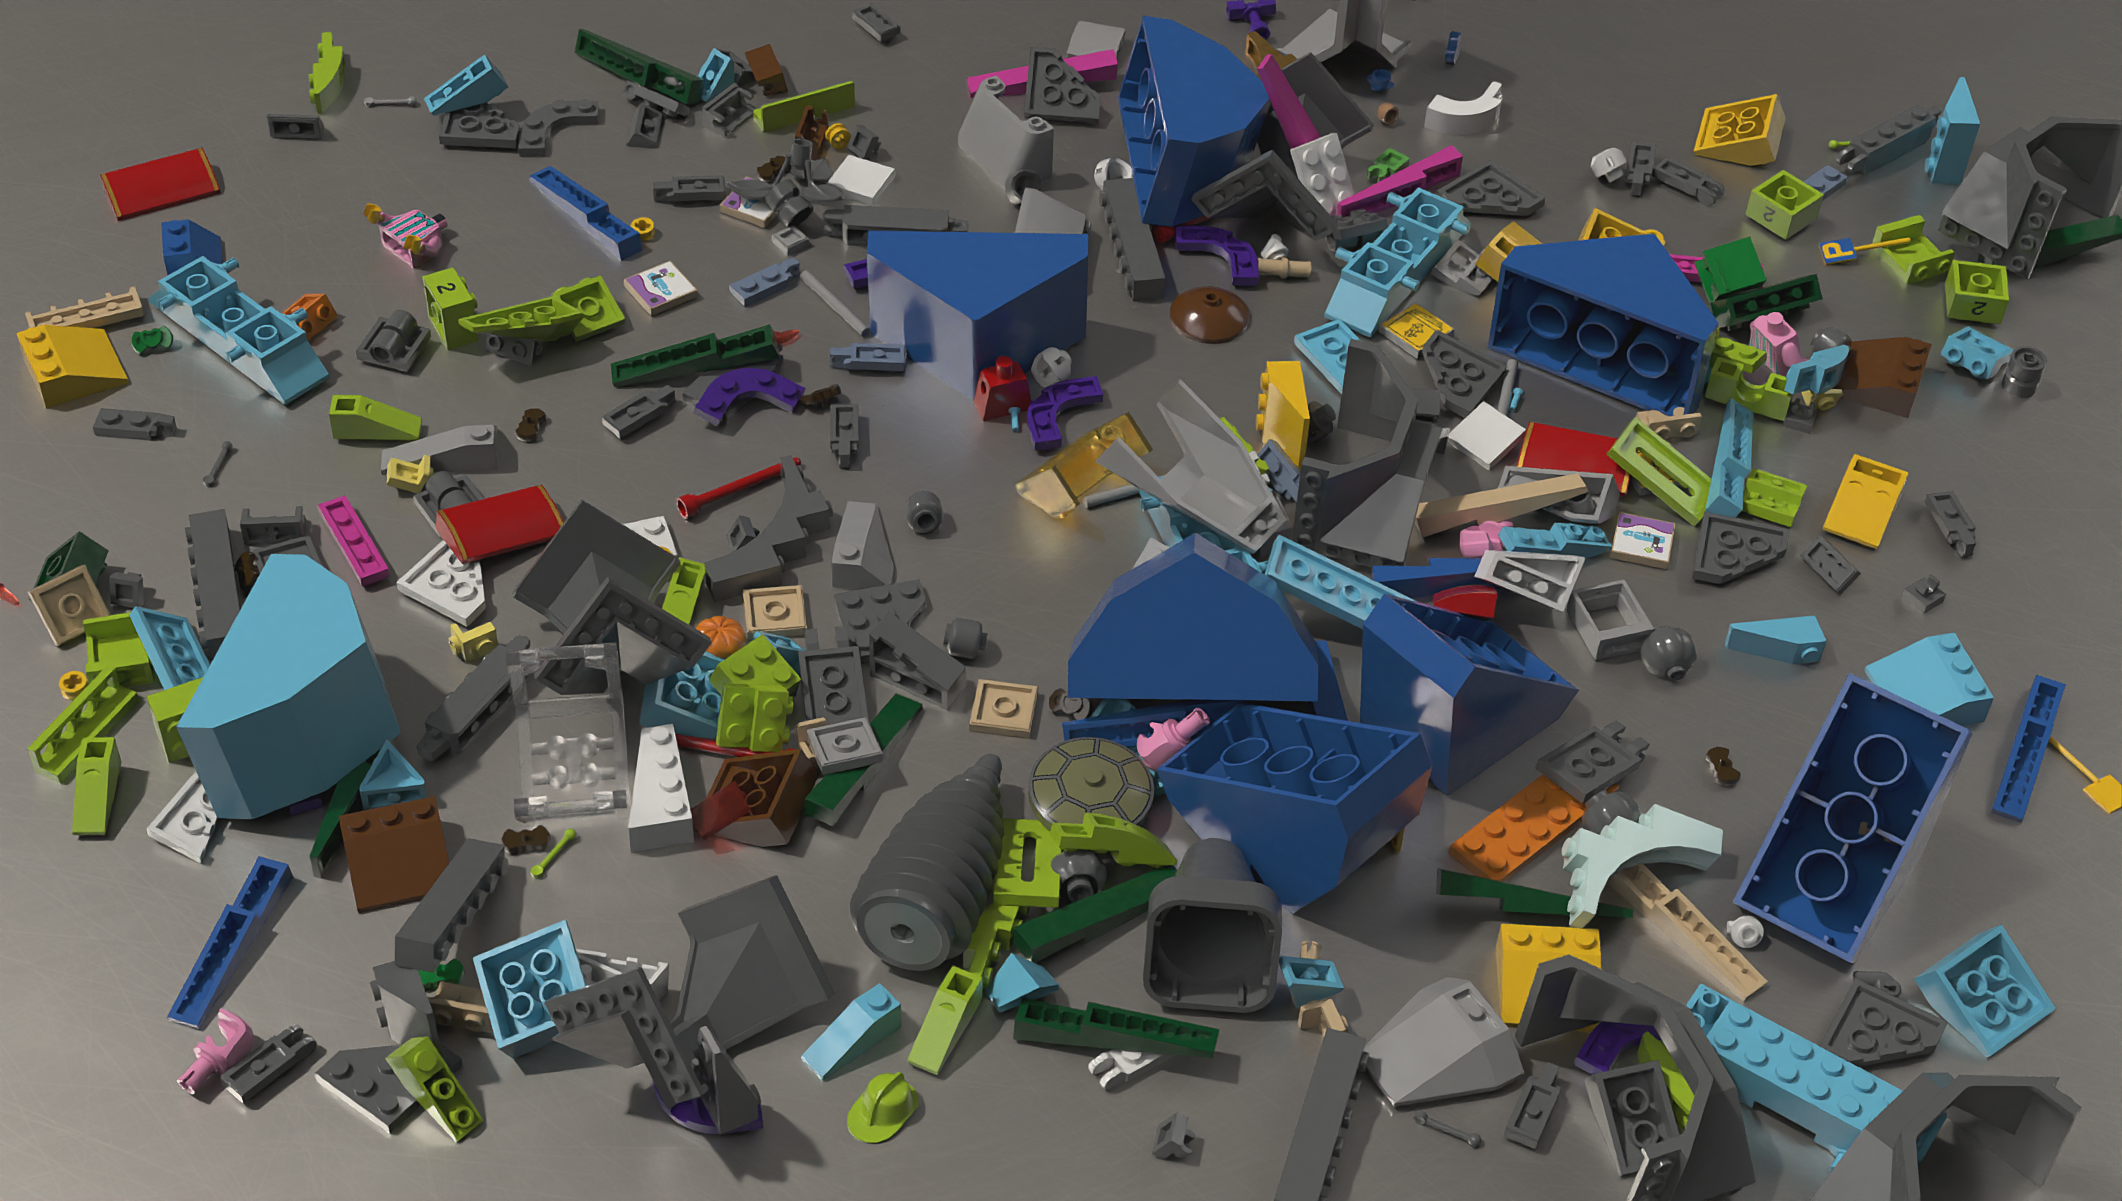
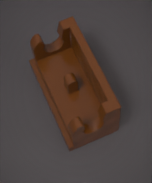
[744,44,788,96]
[795,105,829,161]

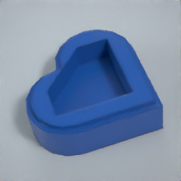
[1445,31,1461,64]

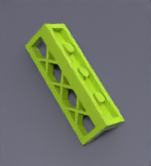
[27,665,139,784]

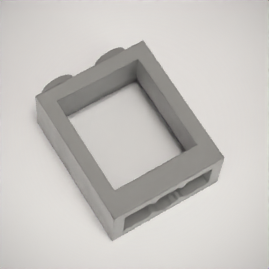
[1566,580,1654,661]

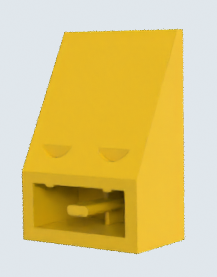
[1475,221,1542,282]
[1822,454,1909,549]

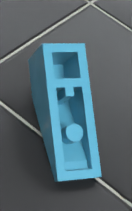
[424,54,508,116]
[1725,615,1826,664]
[802,983,901,1081]

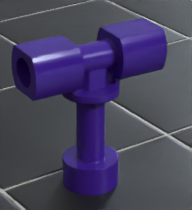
[1226,0,1276,40]

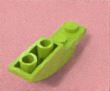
[309,32,346,114]
[1709,327,1767,374]
[662,557,705,625]
[1050,812,1177,868]
[963,881,1030,989]
[1637,1031,1694,1131]

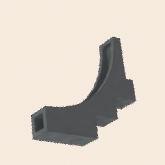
[704,455,833,603]

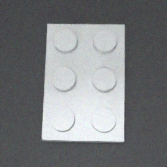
[1290,133,1354,216]

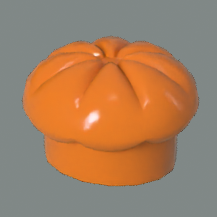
[695,616,746,659]

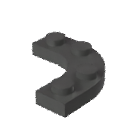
[518,100,599,157]

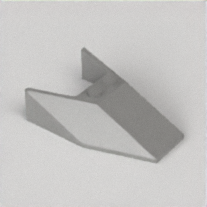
[1095,379,1287,554]

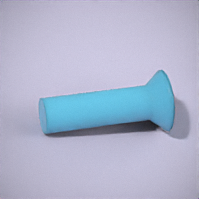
[1509,388,1525,412]
[1008,407,1021,432]

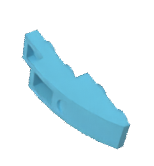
[1784,345,1849,394]
[1498,523,1612,559]

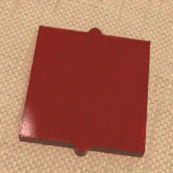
[690,781,751,841]

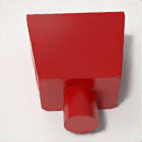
[974,356,1031,421]

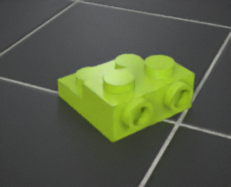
[552,275,625,342]
[716,683,793,752]

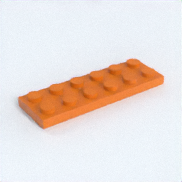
[1448,774,1620,882]

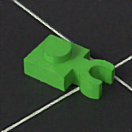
[1367,148,1410,183]

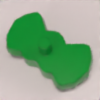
[130,326,173,354]
[418,958,465,990]

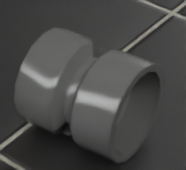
[765,179,814,228]
[2002,346,2047,398]

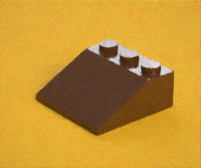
[1832,337,1932,418]
[693,749,819,847]
[339,796,449,913]

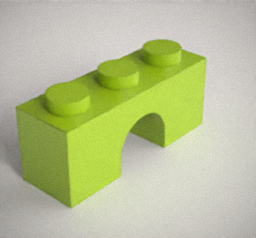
[1705,357,1794,421]

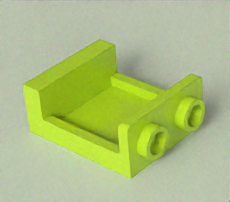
[1872,215,1955,284]
[83,612,154,691]

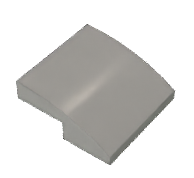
[1066,21,1126,59]
[1431,239,1493,296]

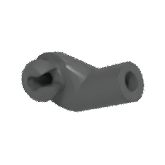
[1853,971,1902,998]

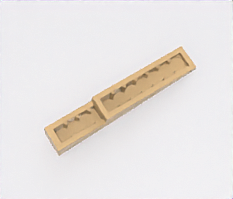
[1415,473,1588,538]
[1606,864,1768,1002]

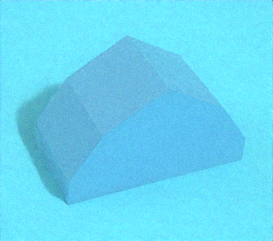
[177,554,401,819]

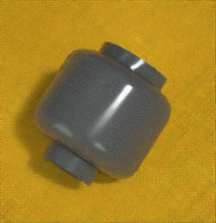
[1810,327,1853,363]
[905,491,944,533]
[943,618,988,659]

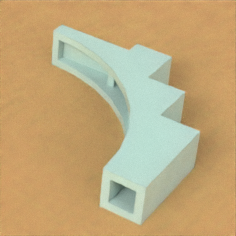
[1562,804,1723,928]

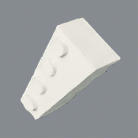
[628,724,694,852]

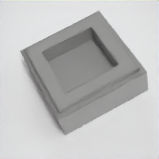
[772,225,809,256]

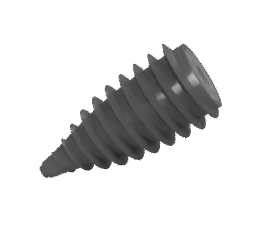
[850,754,1004,971]

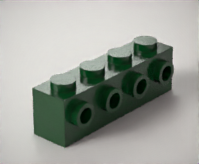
[1710,274,1823,331]

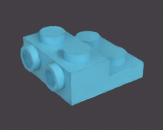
[1940,326,2014,379]

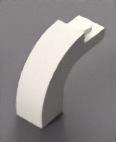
[1424,81,1503,135]

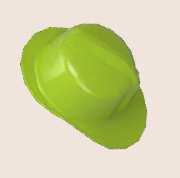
[847,1071,919,1143]

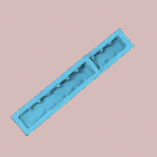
[1705,398,1753,518]

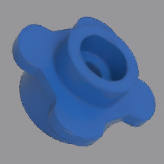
[1367,69,1395,91]

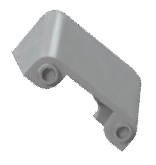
[958,75,1054,189]
[1015,188,1091,237]

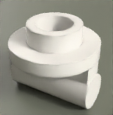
[1261,234,1289,260]
[1726,916,1764,948]

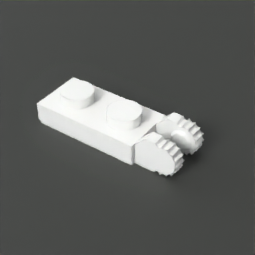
[1088,1049,1176,1090]

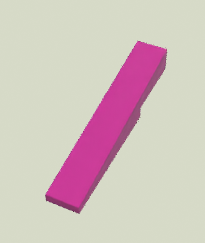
[967,49,1118,98]
[1257,54,1321,149]
[1337,145,1463,217]

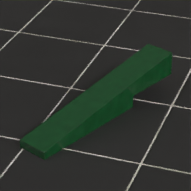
[574,29,705,104]
[1978,215,2122,272]
[611,324,780,388]
[805,693,923,826]
[309,749,381,878]
[1013,865,1177,963]
[1436,868,1633,918]
[1013,997,1219,1059]

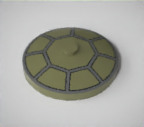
[1028,737,1154,831]

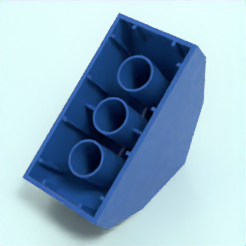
[1118,16,1271,227]
[1068,533,1318,701]
[1156,703,1432,914]

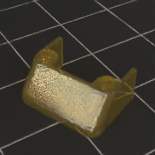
[1014,412,1153,519]

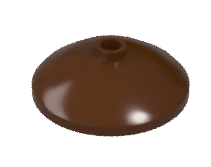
[1169,286,1250,344]

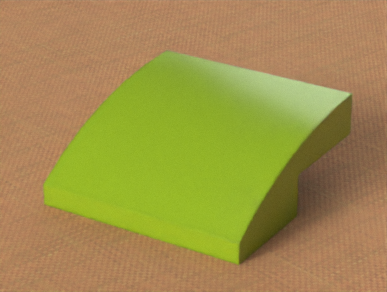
[1742,468,1807,527]

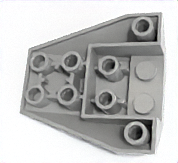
[1364,977,1525,1107]

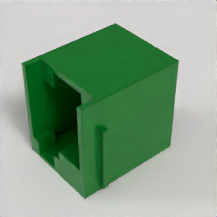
[1694,236,1767,306]

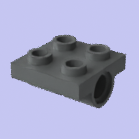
[1325,209,1388,252]
[356,310,431,372]
[413,471,484,538]

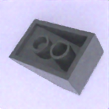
[370,961,444,1060]
[1584,1060,1679,1176]

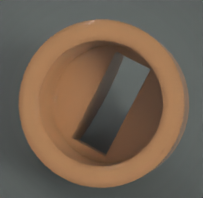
[1377,103,1399,125]

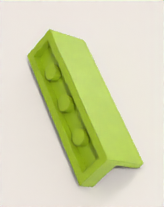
[753,81,855,132]

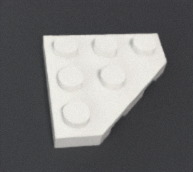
[396,540,486,627]

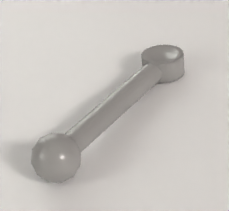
[364,96,417,107]

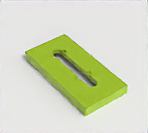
[1606,416,1711,526]
[993,818,1061,908]

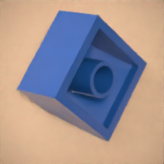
[161,219,223,275]

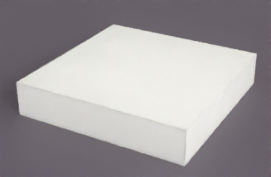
[826,155,895,206]
[1448,401,1526,471]

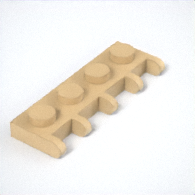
[25,286,144,328]

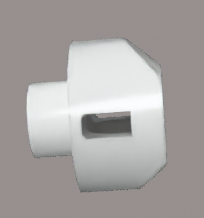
[1591,147,1627,182]
[1094,157,1133,191]
[1031,347,1072,387]

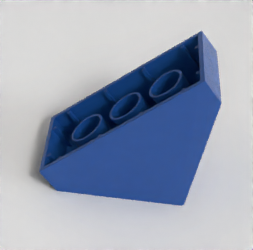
[867,231,1088,401]
[1487,234,1719,416]
[1360,594,1579,796]
[1733,673,1972,963]

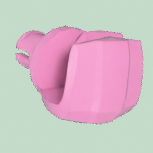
[1460,519,1514,559]
[1137,708,1210,772]
[177,1009,254,1094]

